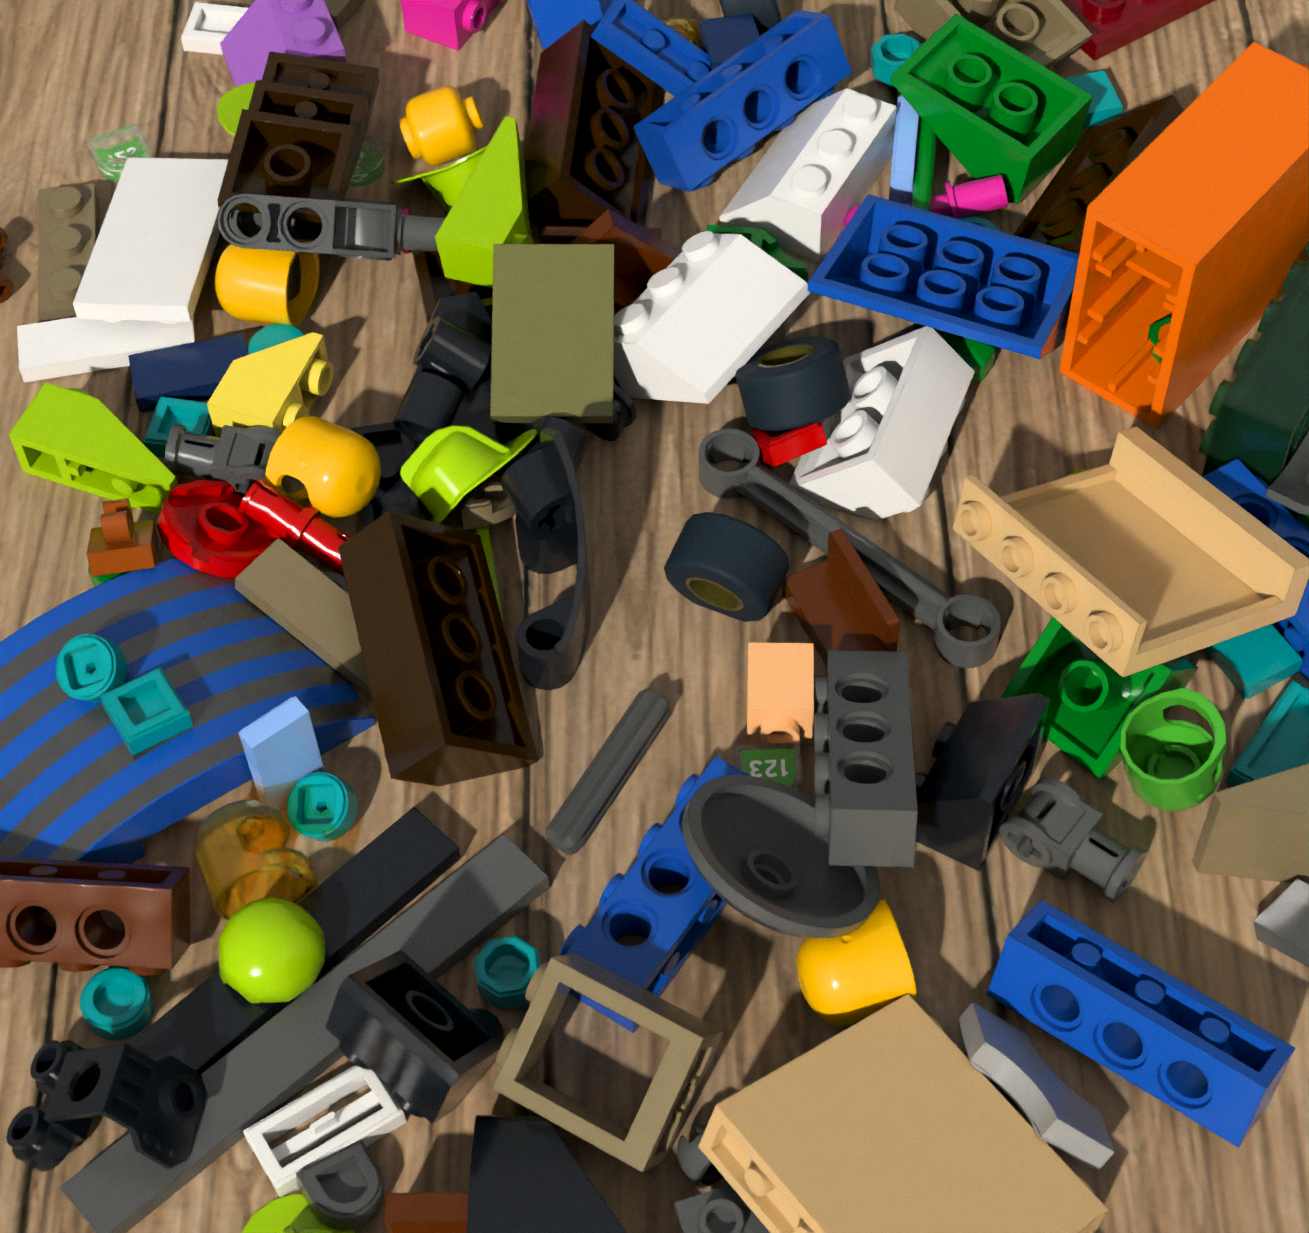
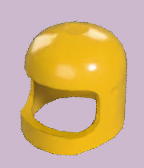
[215,239,320,327]
[264,416,382,518]
[796,899,917,1027]

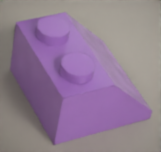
[220,0,347,87]

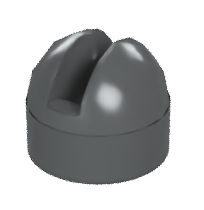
[677,1123,723,1189]

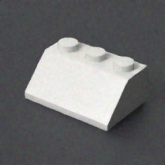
[719,88,897,262]
[614,231,811,404]
[789,326,975,521]

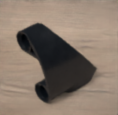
[392,292,590,477]
[501,427,591,690]
[467,1115,627,1233]

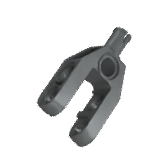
[217,194,445,261]

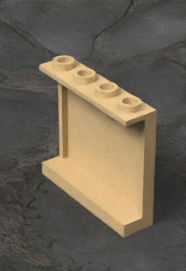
[952,426,1309,677]
[698,994,1109,1233]

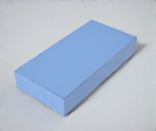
[889,95,919,204]
[239,696,325,817]

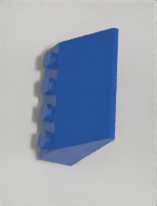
[807,194,1079,359]

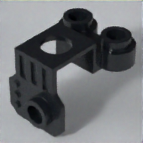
[7,1040,207,1172]

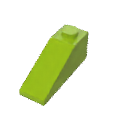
[435,116,533,288]
[8,382,178,515]

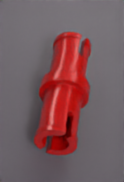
[238,478,351,575]

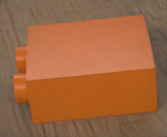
[1059,42,1309,430]

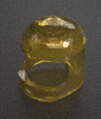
[194,800,318,920]

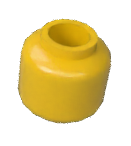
[399,85,485,167]

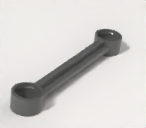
[699,428,1001,668]

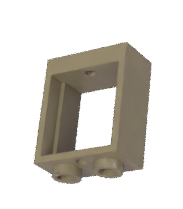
[492,953,724,1172]

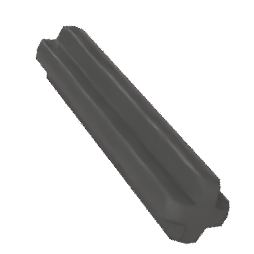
[546,689,670,855]

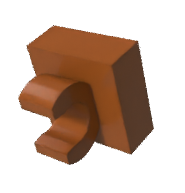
[86,498,159,577]

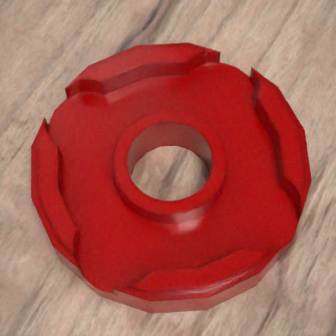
[156,480,282,578]

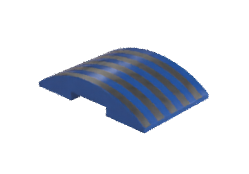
[0,558,375,917]

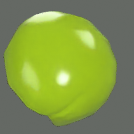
[218,897,326,1004]

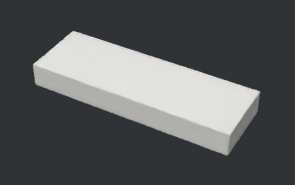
[17,314,197,383]

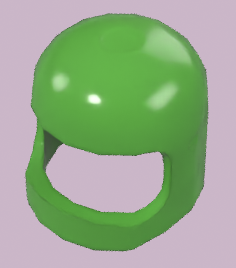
[1121,688,1227,811]

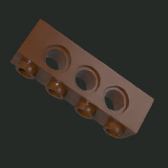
[0,857,190,976]

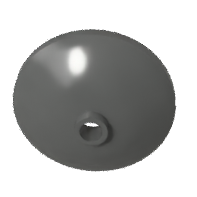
[682,775,880,939]

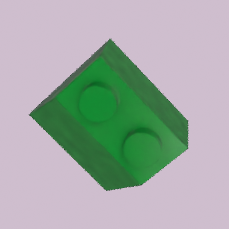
[1000,617,1198,779]

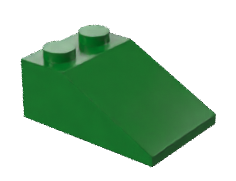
[890,14,1093,205]

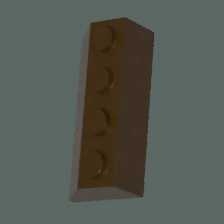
[524,20,662,229]
[1013,95,1184,253]
[338,511,538,786]

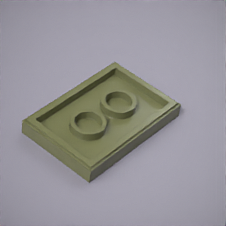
[490,244,614,423]

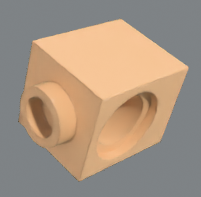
[747,642,814,748]

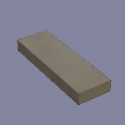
[235,538,372,699]

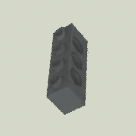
[814,650,918,867]

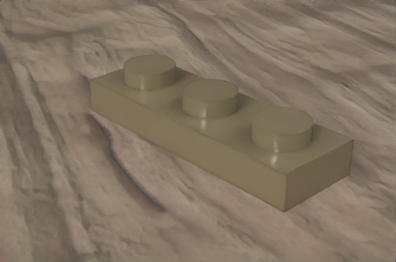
[38,183,100,322]

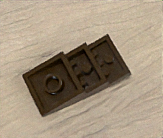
[217,51,379,223]

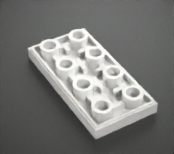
[73,157,229,324]

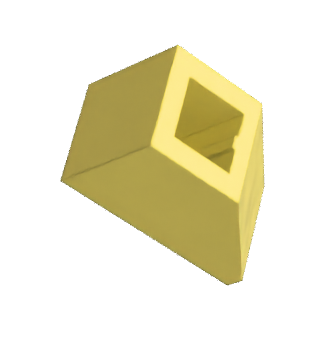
[207,332,333,452]

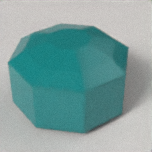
[870,33,921,86]
[474,935,540,1010]

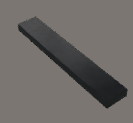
[99,807,461,1074]

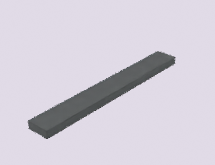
[60,833,550,1233]

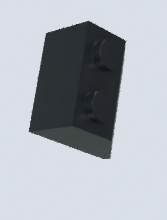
[915,693,1050,871]
[325,950,503,1124]

